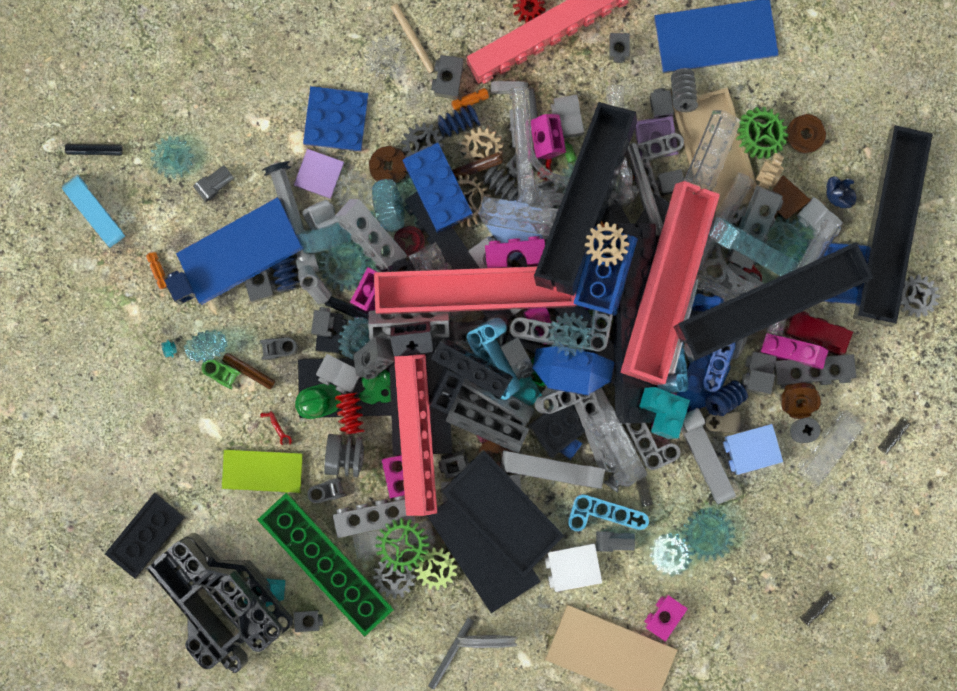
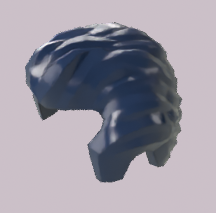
[826,176,857,208]

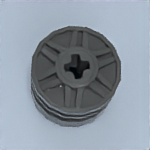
[324,434,364,478]

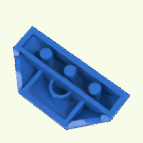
[533,346,614,395]
[676,353,731,412]

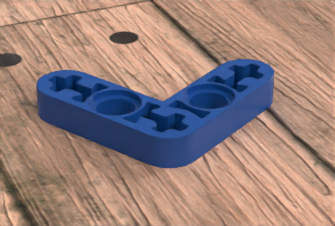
[703,343,735,392]

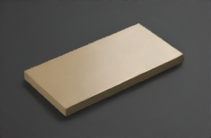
[672,88,757,213]
[545,605,677,691]

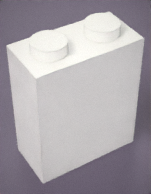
[545,543,602,592]

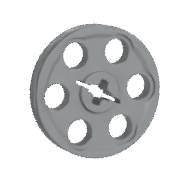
[457,635,517,648]

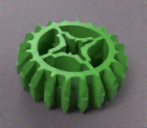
[735,107,788,159]
[375,518,429,572]

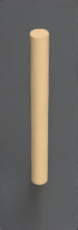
[390,3,435,74]

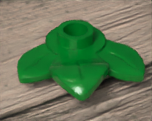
[358,369,391,404]

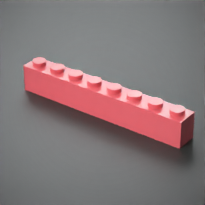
[394,354,437,516]

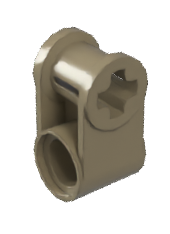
[702,412,741,433]

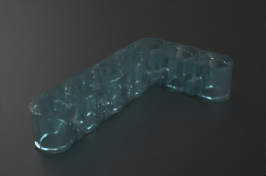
[709,216,799,276]

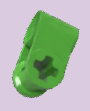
[201,359,241,390]

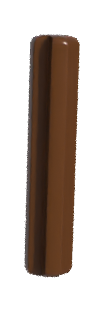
[452,152,503,180]
[222,353,275,390]

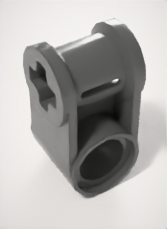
[259,338,299,360]
[308,477,347,503]

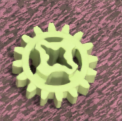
[415,547,457,590]

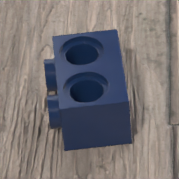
[164,271,196,305]

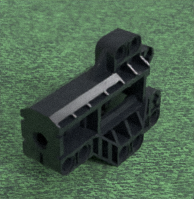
[146,533,293,673]

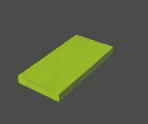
[221,450,303,493]

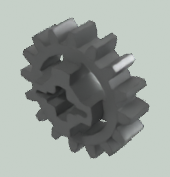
[401,122,444,158]

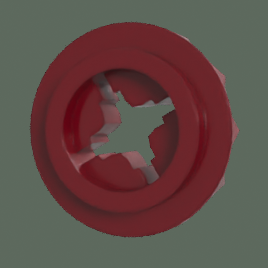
[393,226,424,257]

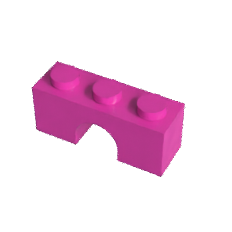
[485,236,545,268]
[761,333,828,369]

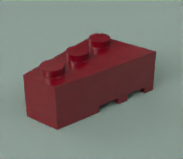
[784,311,853,356]

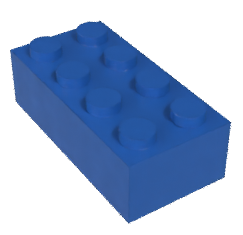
[403,143,473,233]
[573,226,638,316]

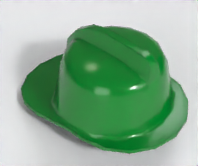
[295,384,341,419]

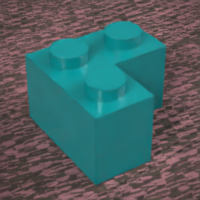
[639,387,690,439]

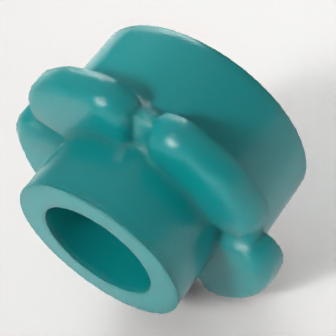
[161,339,177,358]

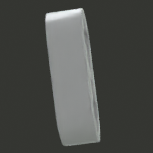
[491,81,528,94]

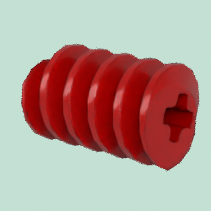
[335,393,365,435]

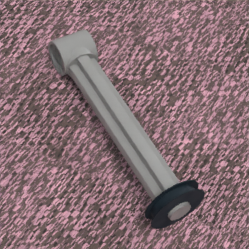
[262,161,320,273]

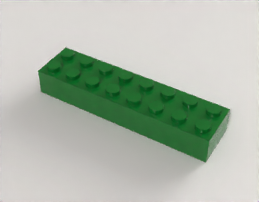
[257,493,395,637]

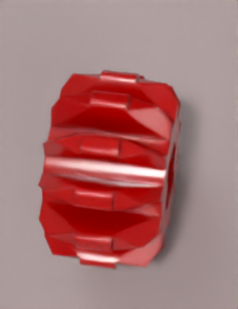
[513,0,546,24]

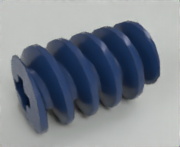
[438,104,481,139]
[272,257,300,293]
[705,380,748,416]

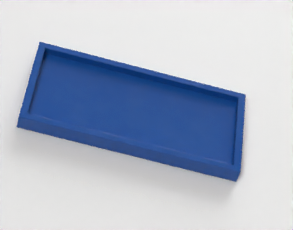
[654,0,779,74]
[176,197,303,305]

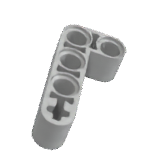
[625,423,680,470]

